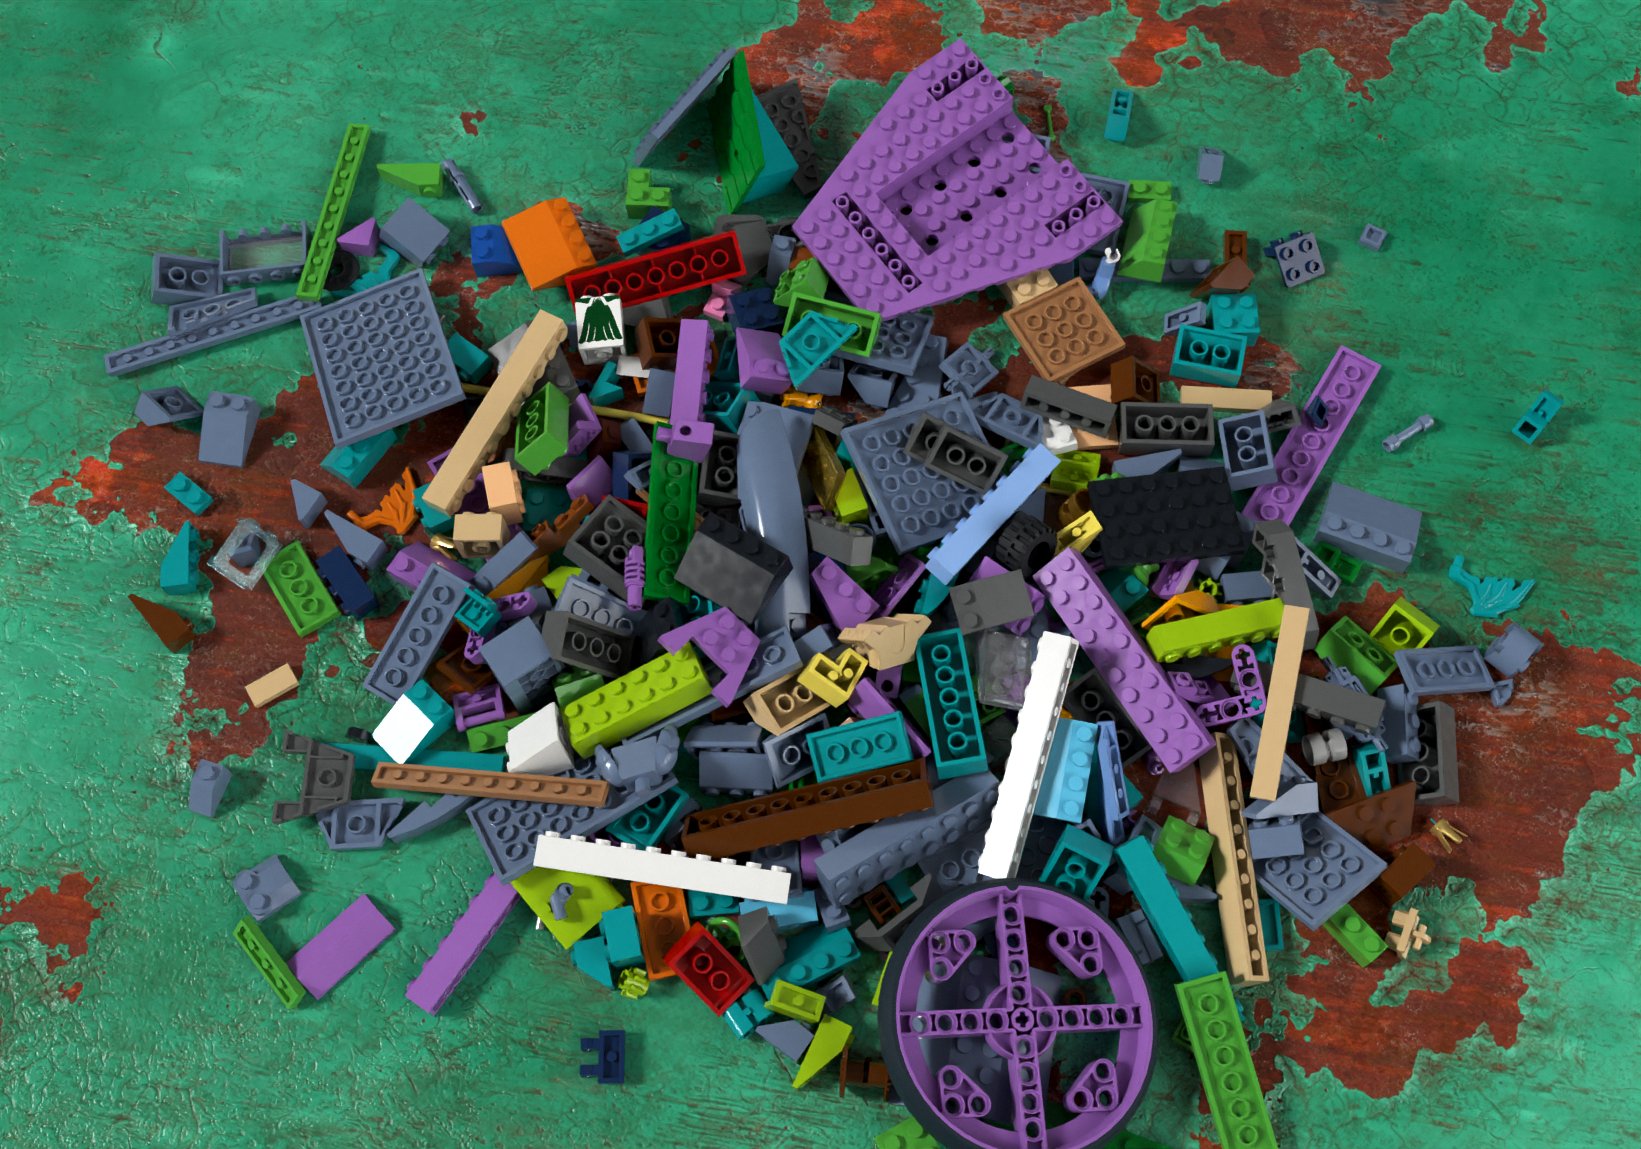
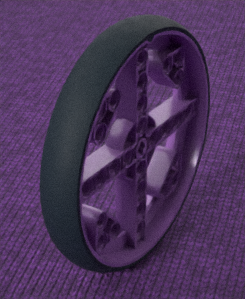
[878,878,1158,1149]

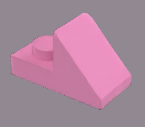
[703,280,742,322]

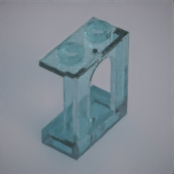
[206,517,283,590]

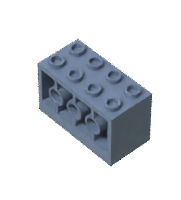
[478,616,568,716]

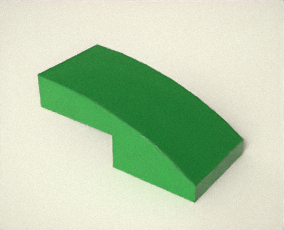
[1312,541,1363,586]

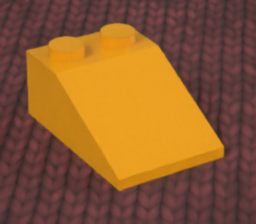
[1141,590,1220,631]

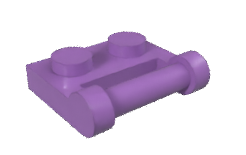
[453,683,507,732]

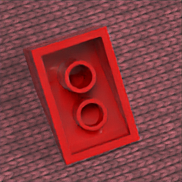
[662,921,755,1017]

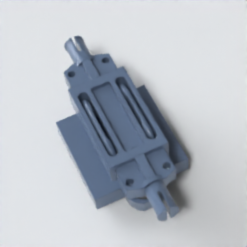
[1321,656,1389,753]

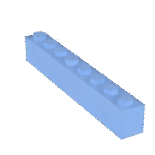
[925,443,1061,585]

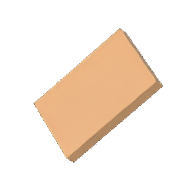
[1068,384,1119,450]

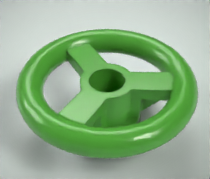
[706,917,745,962]

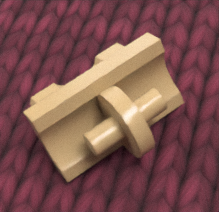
[1384,908,1431,960]

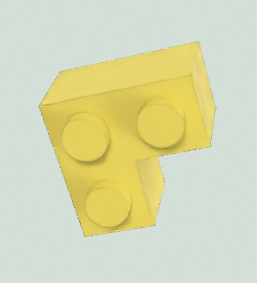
[797,648,869,708]

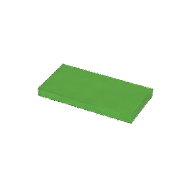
[257,540,342,638]

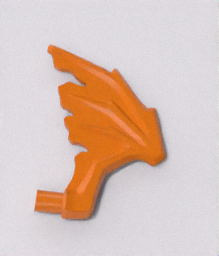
[346,467,419,535]

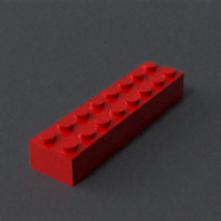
[564,229,747,315]

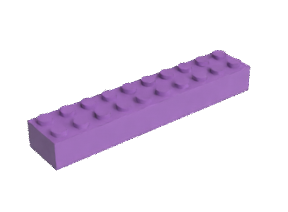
[1032,547,1217,773]

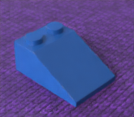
[471,224,524,277]

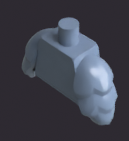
[595,724,680,798]

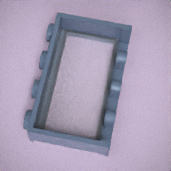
[219,220,311,286]

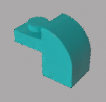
[1511,389,1564,445]

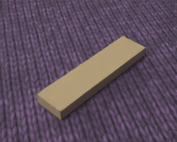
[1180,386,1272,413]

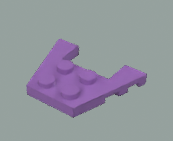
[657,606,761,708]

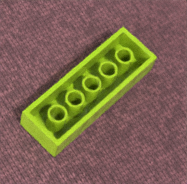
[560,642,713,760]

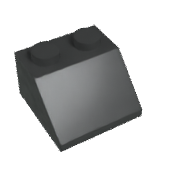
[738,906,788,986]

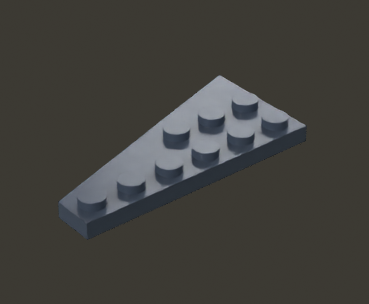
[883,334,949,416]

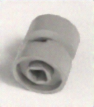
[1302,728,1347,766]

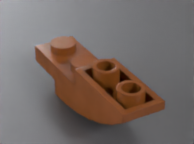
[526,494,595,562]

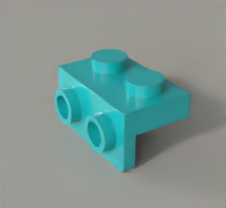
[454,587,502,637]

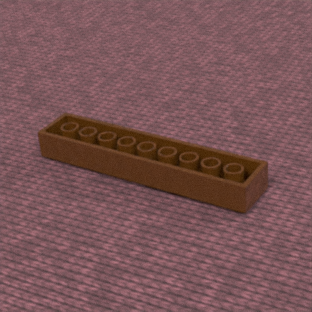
[681,757,934,859]

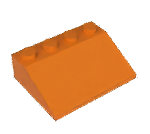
[502,197,597,292]

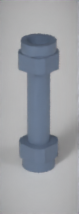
[1382,414,1434,452]

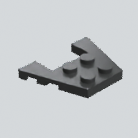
[272,730,356,825]

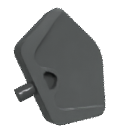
[702,214,772,286]

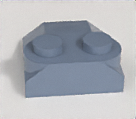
[233,854,302,923]

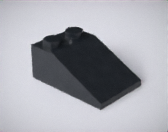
[631,596,696,670]

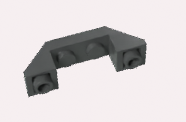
[851,873,943,952]

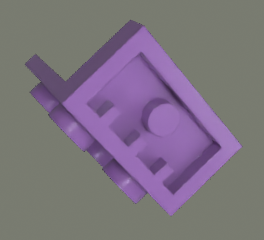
[563,393,602,456]

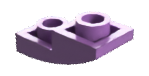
[1166,671,1215,704]

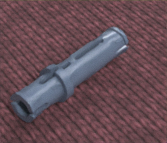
[441,158,484,214]

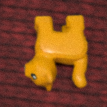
[779,383,823,409]

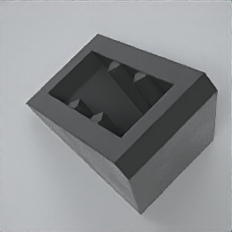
[1258,399,1302,433]

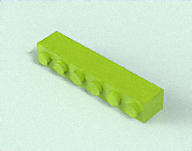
[1145,598,1284,663]

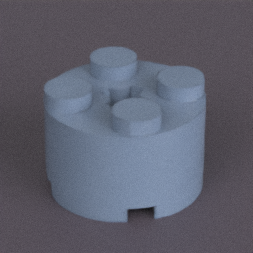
[1483,622,1543,679]

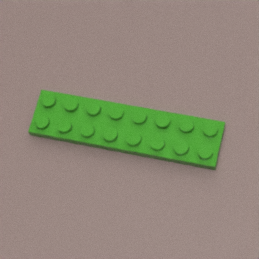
[1174,971,1278,1149]

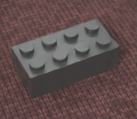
[1118,402,1215,457]

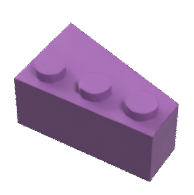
[809,556,880,634]

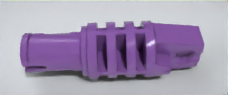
[624,545,646,611]

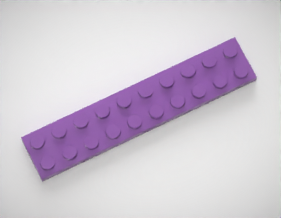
[1241,345,1382,526]

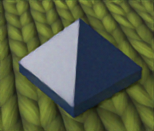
[1305,395,1329,427]

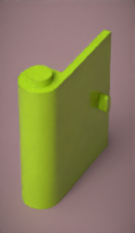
[510,866,625,950]

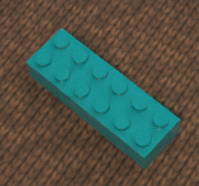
[916,628,988,780]

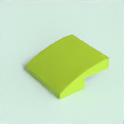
[1049,450,1101,492]

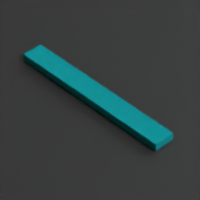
[320,742,506,772]

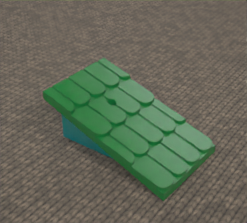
[708,50,799,215]

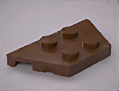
[1325,780,1416,850]

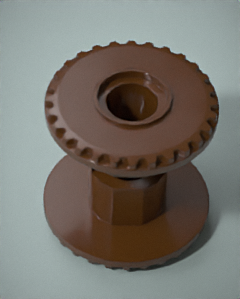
[839,1045,892,1103]

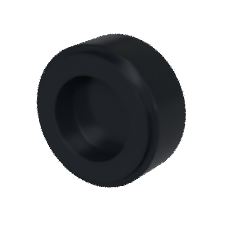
[345,727,371,744]

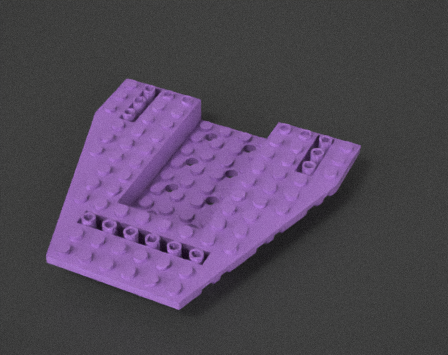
[792,38,1123,322]

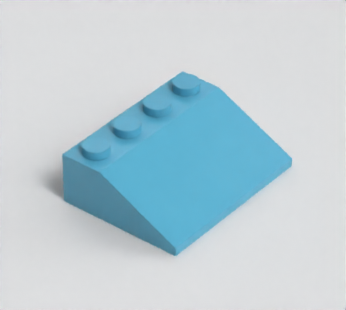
[1018,717,1098,824]

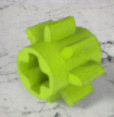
[1194,578,1222,603]
[618,966,649,1000]

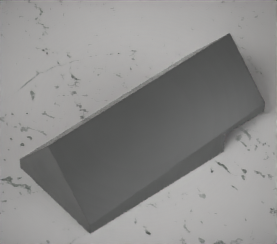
[903,412,1008,495]

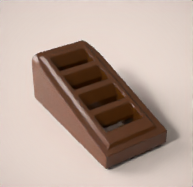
[862,884,902,927]

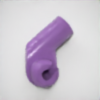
[1146,749,1164,775]

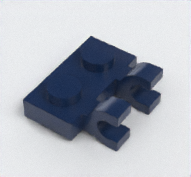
[580,1030,625,1084]

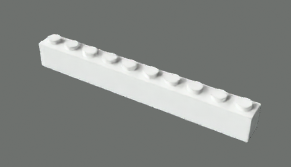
[978,631,1079,878]
[533,831,791,904]

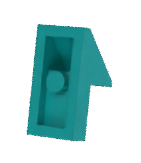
[588,361,625,407]

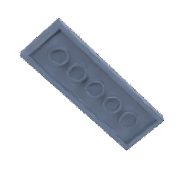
[362,562,474,705]

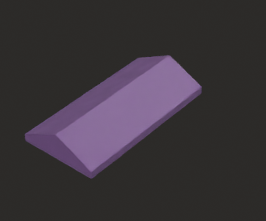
[865,552,926,622]
[286,894,396,1000]

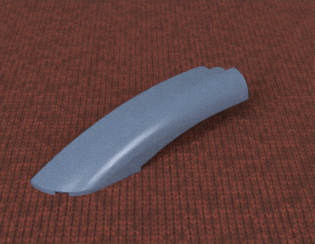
[737,409,810,639]

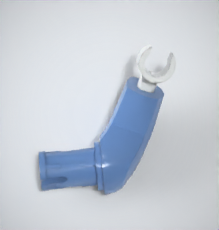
[1086,247,1120,300]

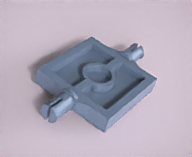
[939,342,999,398]

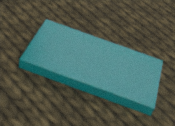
[806,711,914,783]

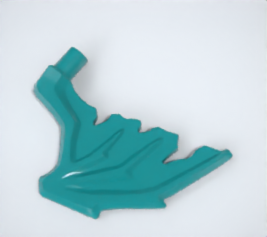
[330,244,401,299]
[1449,555,1536,618]

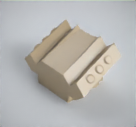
[837,613,932,671]

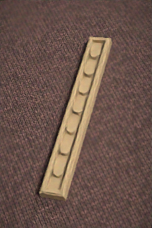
[1250,605,1310,803]

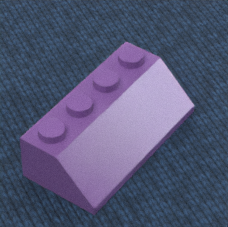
[386,541,477,605]
[847,677,934,763]

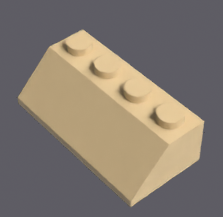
[743,651,834,736]

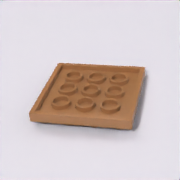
[1003,276,1126,383]

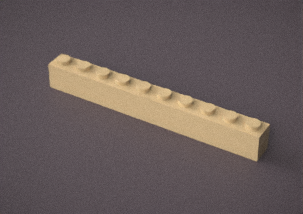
[422,309,568,518]
[1199,732,1269,986]

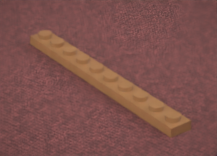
[371,762,610,808]

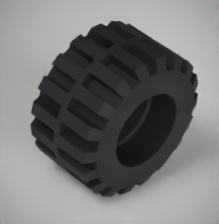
[995,515,1058,580]

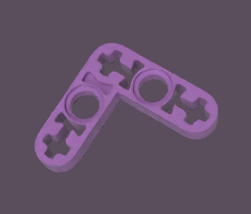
[464,591,537,664]
[1196,645,1267,727]

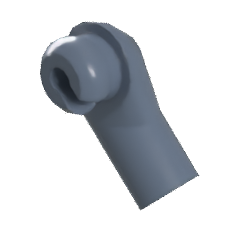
[550,883,573,921]

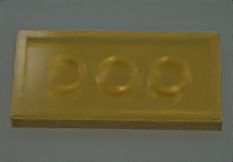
[801,424,846,512]

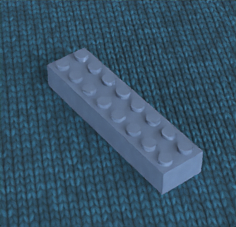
[814,769,999,909]

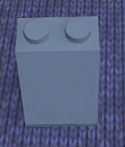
[378,197,450,268]

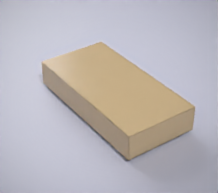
[245,663,300,708]

